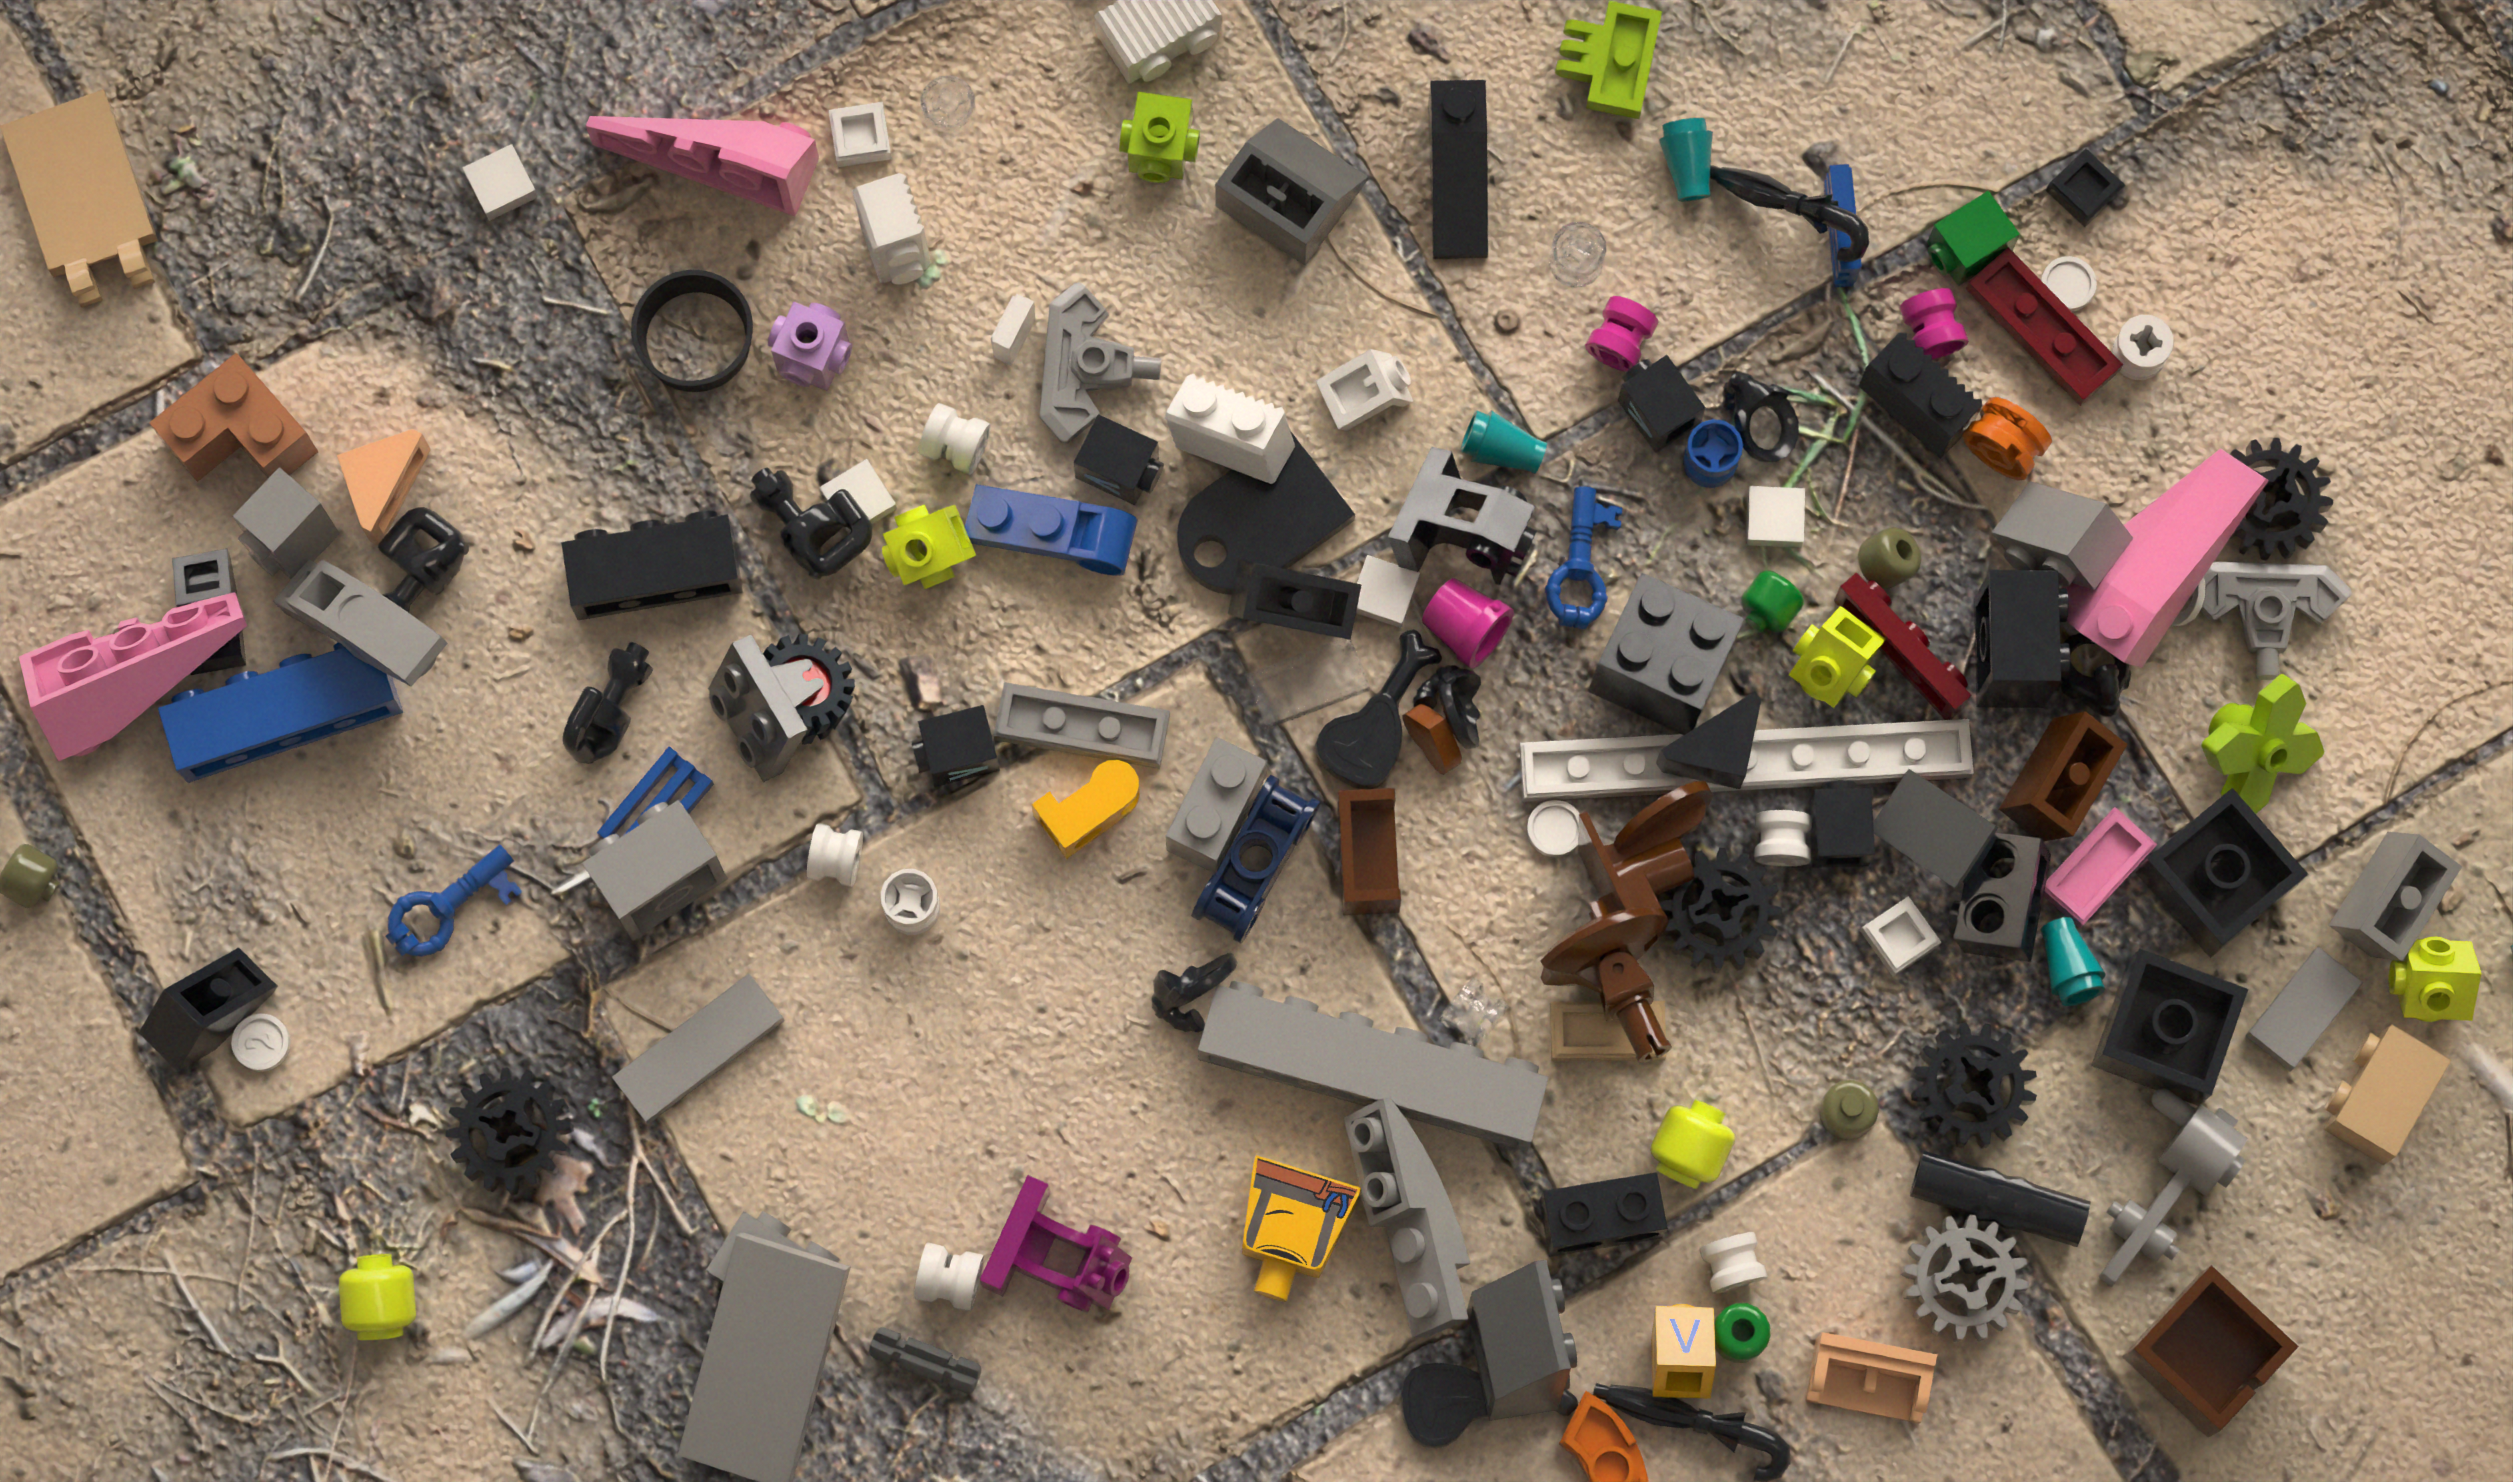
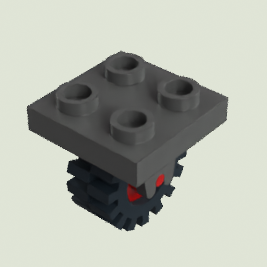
[708,634,855,782]

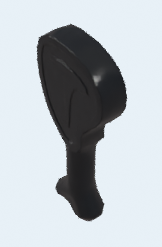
[1315,630,1442,789]
[1401,1363,1578,1448]

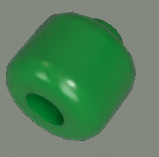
[1740,571,1804,632]
[1714,1303,1771,1363]

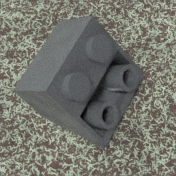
[1215,118,1368,266]
[1467,1260,1577,1421]

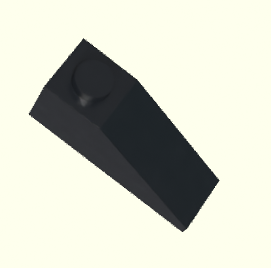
[1428,80,1488,259]

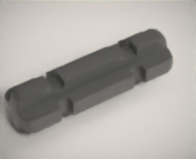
[869,1327,981,1394]

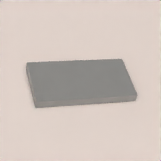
[678,1232,851,1482]

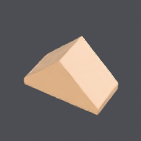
[337,429,431,545]

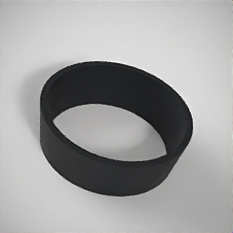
[631,270,753,392]

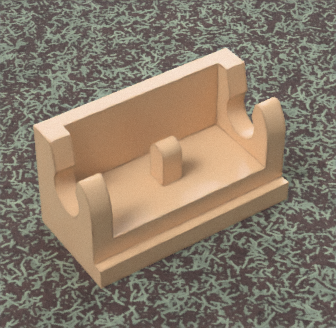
[1805,1332,1937,1424]

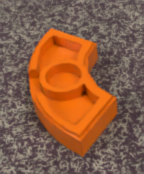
[1559,1391,1649,1482]

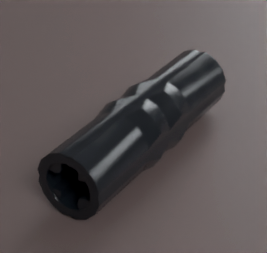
[1910,1150,2091,1247]

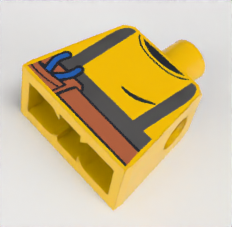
[1242,1155,1361,1302]

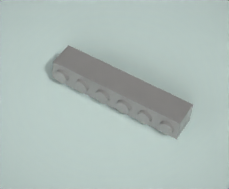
[1198,981,1549,1151]

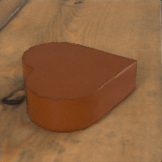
[1402,704,1462,775]

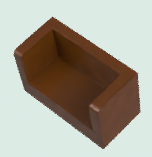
[1337,788,1401,916]

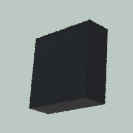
[2045,148,2126,227]

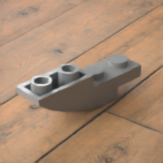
[273,559,448,687]
[1343,1098,1470,1337]

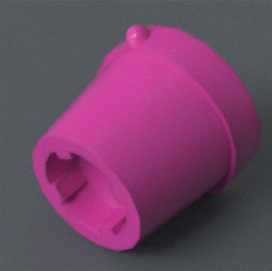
[1422,578,1514,668]

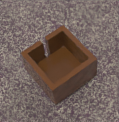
[2122,1265,2299,1437]

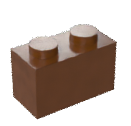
[1998,711,2128,842]

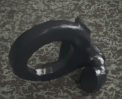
[1722,371,1799,462]
[2061,633,2131,717]
[1413,665,1481,749]
[1151,953,1238,1033]

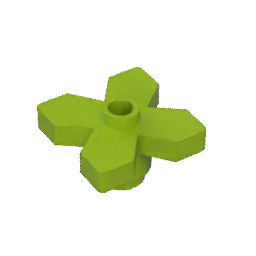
[2201,674,2325,814]

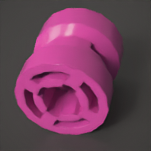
[1899,288,1969,360]
[1585,296,1659,372]

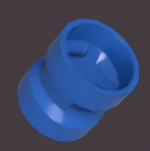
[1683,419,1743,488]

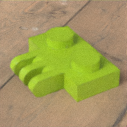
[1555,1,1662,119]

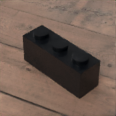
[561,511,743,621]

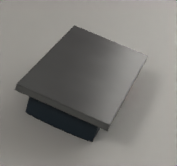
[1873,769,1999,889]

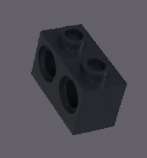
[1949,832,2051,962]
[1539,1172,1668,1257]

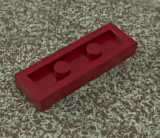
[1966,247,2124,406]
[1834,572,1972,720]

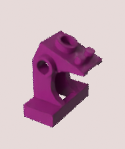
[980,1175,1132,1313]

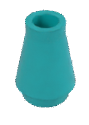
[1659,118,1713,202]
[1460,410,1547,474]
[2040,917,2106,1006]

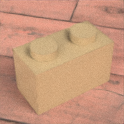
[2324,1024,2451,1165]

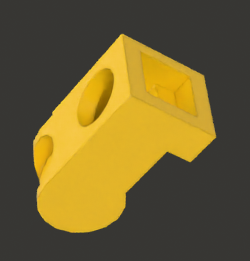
[1031,760,1140,859]

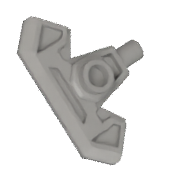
[1039,283,1161,443]
[2189,562,2351,680]

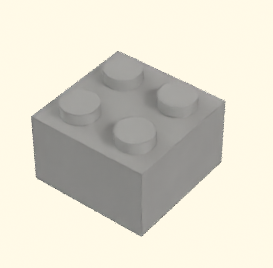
[582,800,728,941]

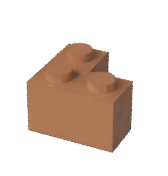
[149,352,318,482]

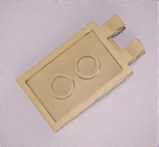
[0,89,158,308]

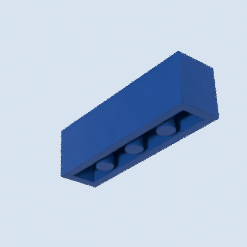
[158,642,403,783]

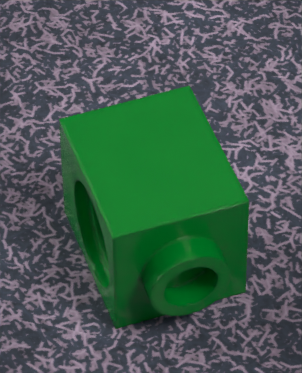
[1927,191,2020,286]

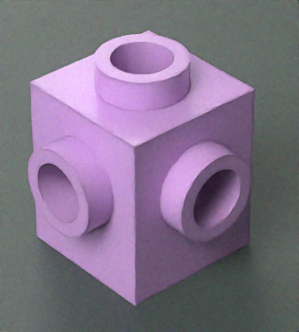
[768,302,852,391]

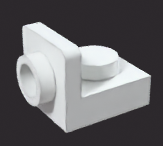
[1316,349,1413,431]

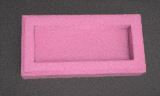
[2044,807,2157,929]

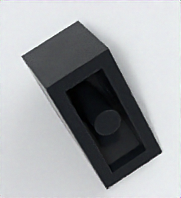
[139,947,278,1072]

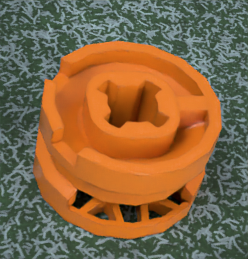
[1962,397,2052,481]

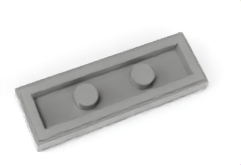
[994,682,1170,769]
[612,974,785,1124]

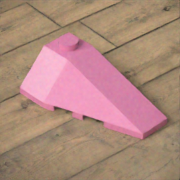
[19,592,247,761]

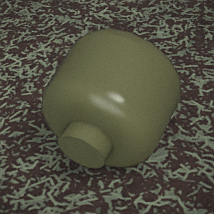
[1857,527,1921,589]
[0,844,60,908]
[1819,1080,1879,1140]

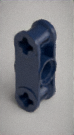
[1191,775,1321,944]

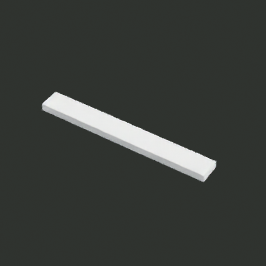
[1519,719,1974,802]

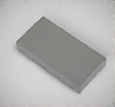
[2245,947,2363,1072]

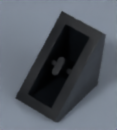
[1656,691,1761,789]

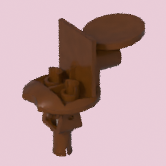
[1540,781,1713,1063]

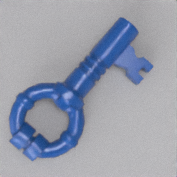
[1545,486,1622,630]
[385,844,522,957]

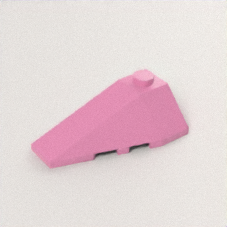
[586,116,819,216]
[2062,449,2269,668]

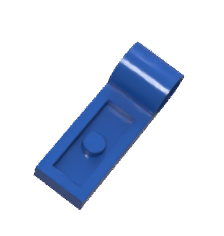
[965,484,1138,576]

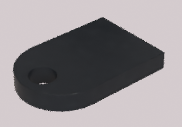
[1177,432,1355,595]

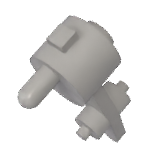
[2099,1088,2248,1287]

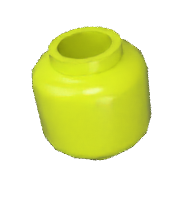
[1650,1099,1736,1189]
[339,1254,416,1340]

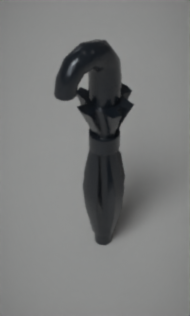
[1710,165,1870,262]
[1593,1383,1791,1482]

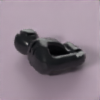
[750,468,872,580]
[378,507,469,613]
[562,642,653,764]

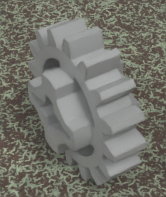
[1901,1215,2029,1342]

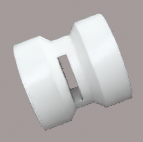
[918,403,991,475]
[881,869,940,935]
[914,1243,984,1312]

